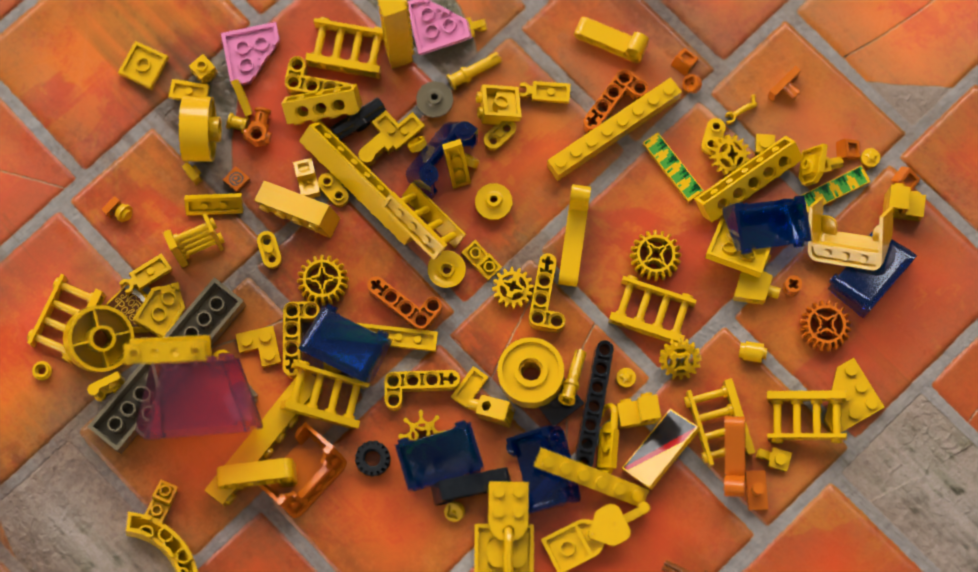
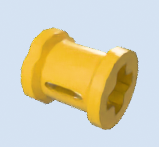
[226,113,249,133]

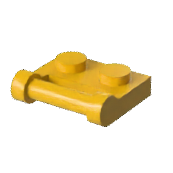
[87,371,126,402]

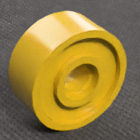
[179,97,222,162]
[63,305,134,372]
[497,337,564,408]

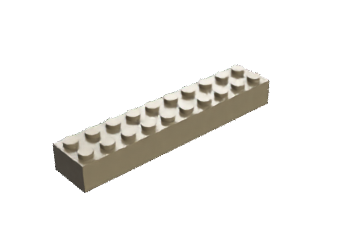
[87,277,246,454]

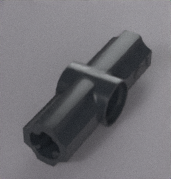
[330,97,387,141]

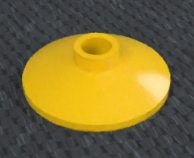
[427,250,466,288]

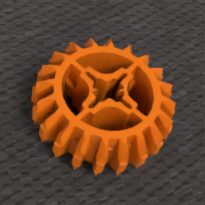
[799,300,852,352]

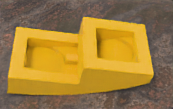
[293,158,321,198]

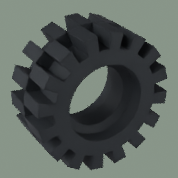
[355,441,390,477]

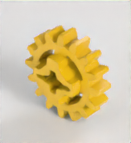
[709,134,751,176]
[492,267,534,309]
[659,338,702,380]

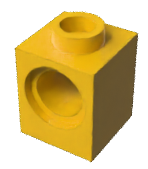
[189,54,218,84]

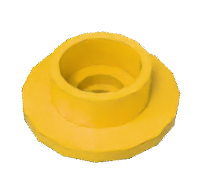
[475,183,512,220]

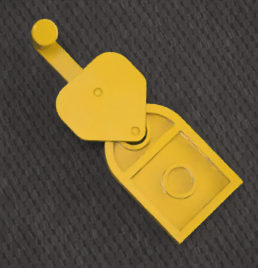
[487,481,529,572]
[541,502,651,572]

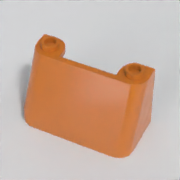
[258,422,347,518]

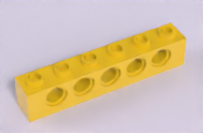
[694,136,803,222]

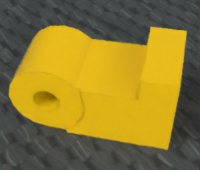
[358,132,394,167]

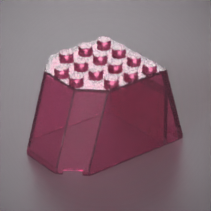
[135,353,263,439]

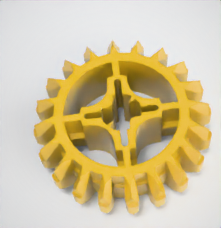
[630,230,682,281]
[297,255,349,306]

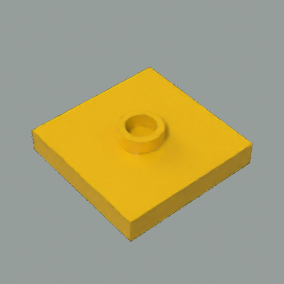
[118,41,169,90]

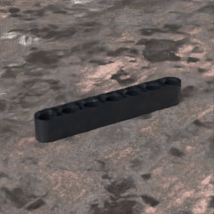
[574,340,614,467]

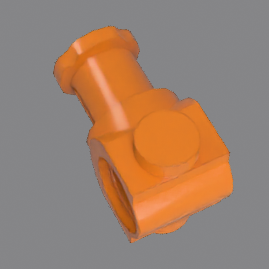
[243,107,272,147]

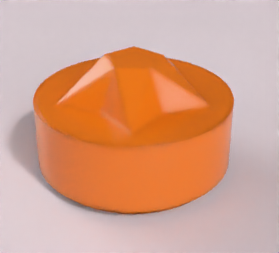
[682,74,702,94]

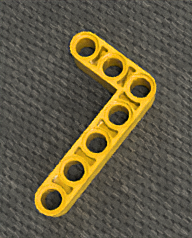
[558,184,591,287]

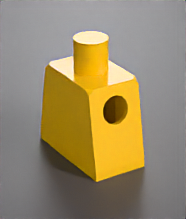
[732,271,781,305]
[468,395,516,428]

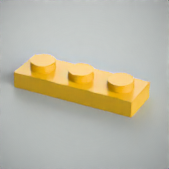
[442,139,471,189]
[184,193,244,216]

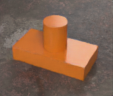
[768,65,801,101]
[746,470,768,511]

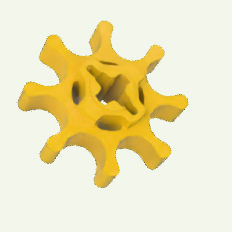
[398,410,447,459]

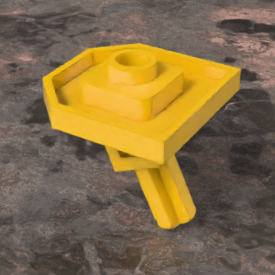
[798,144,844,186]

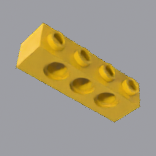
[281,84,362,125]

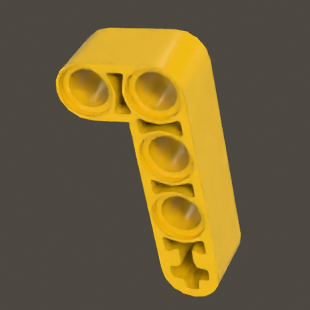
[574,17,649,63]
[285,56,352,104]
[529,253,565,333]
[283,301,321,379]
[384,370,461,411]
[217,458,298,489]

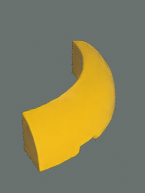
[126,512,198,572]

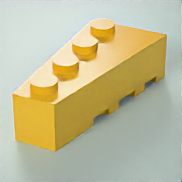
[254,180,340,238]

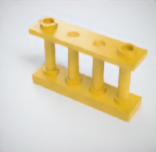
[305,17,384,79]
[380,182,466,260]
[163,214,225,268]
[27,274,106,364]
[608,275,697,343]
[124,335,212,364]
[280,360,370,430]
[684,378,755,468]
[767,390,847,444]

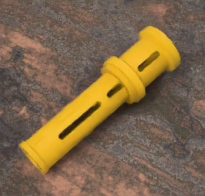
[446,52,502,90]
[558,349,587,406]

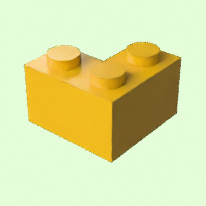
[882,183,926,222]
[617,392,661,429]

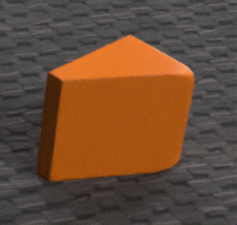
[671,48,699,76]
[836,138,860,160]
[891,166,921,191]

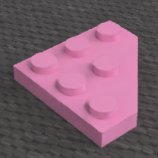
[408,0,472,55]
[221,22,280,88]

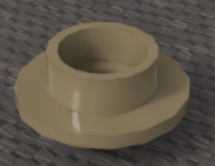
[416,81,453,118]

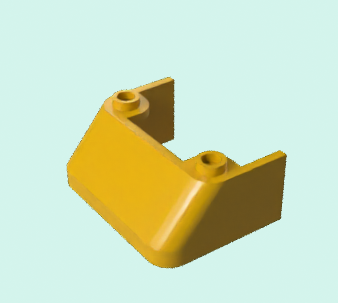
[808,196,894,270]

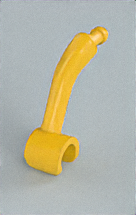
[725,94,758,125]

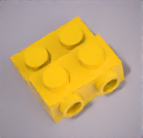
[476,84,522,125]

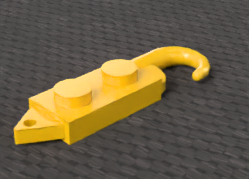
[597,403,619,474]

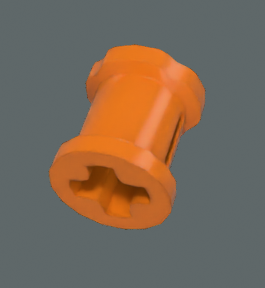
[783,275,802,296]

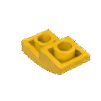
[461,240,502,280]
[144,480,179,524]

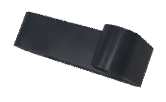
[431,467,511,506]

